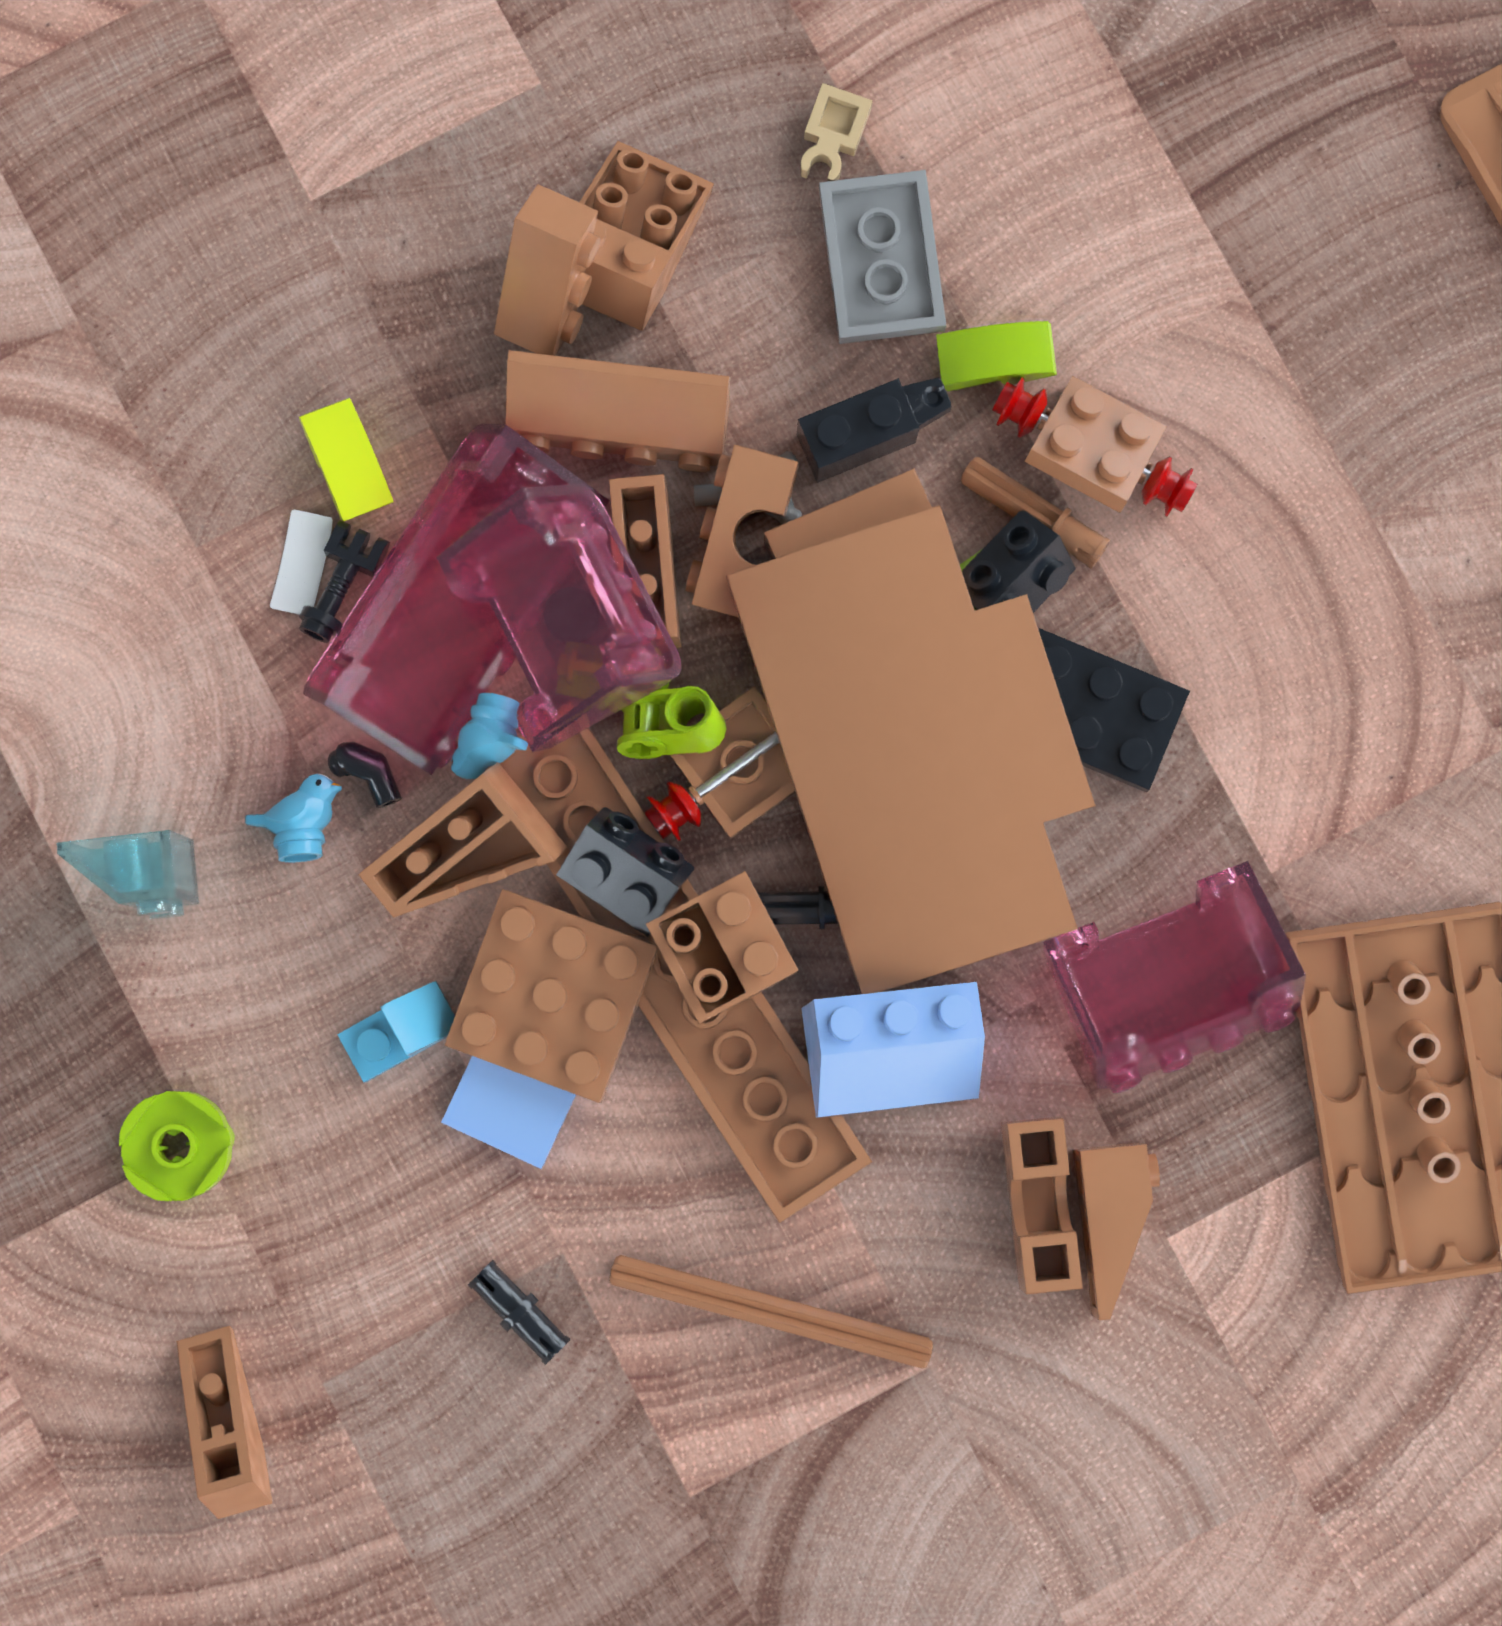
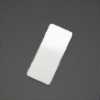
[270,509,333,615]

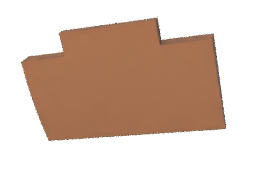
[726,505,1096,994]

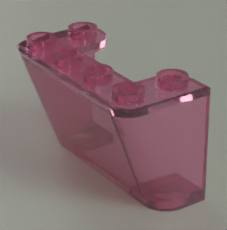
[1043,861,1306,1093]

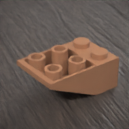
[580,141,714,331]

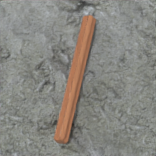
[609,1255,933,1368]

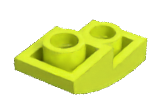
[298,398,394,521]

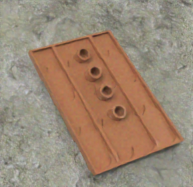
[1285,902,1502,1294]

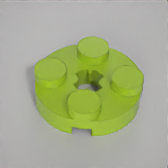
[119,1091,235,1201]

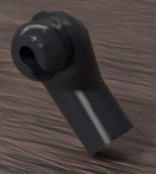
[328,741,402,808]

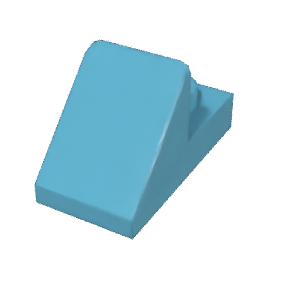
[337,981,455,1083]

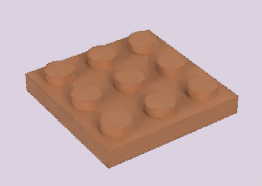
[445,889,659,1103]

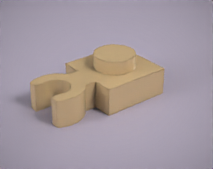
[800,83,873,181]

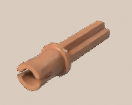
[961,457,1111,569]

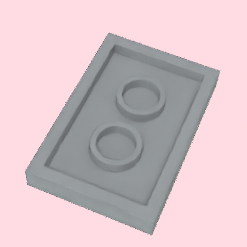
[819,170,946,344]

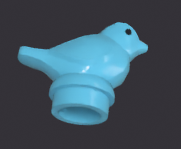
[451,693,529,779]
[245,773,342,863]

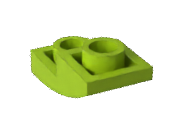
[936,321,1057,392]

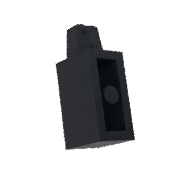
[796,377,952,483]

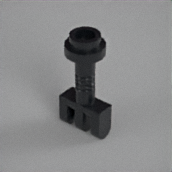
[299,520,390,643]

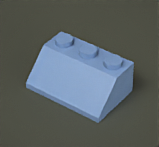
[801,982,985,1118]

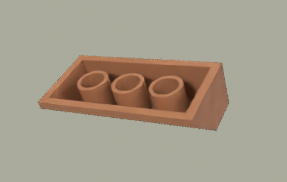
[505,350,730,472]

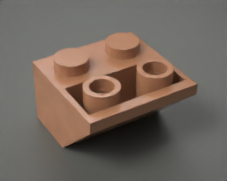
[646,871,799,1024]

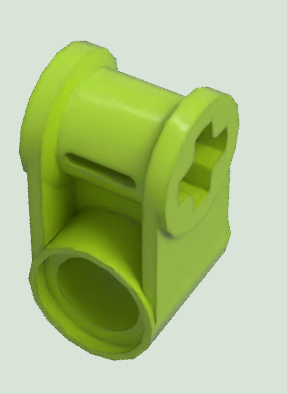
[617,686,727,759]

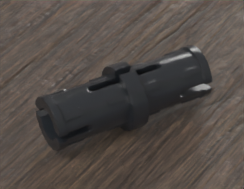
[468,1260,571,1365]

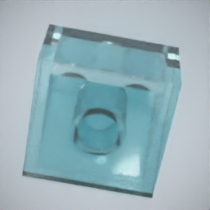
[56,830,199,919]

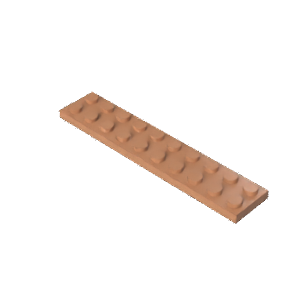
[486,701,872,1223]

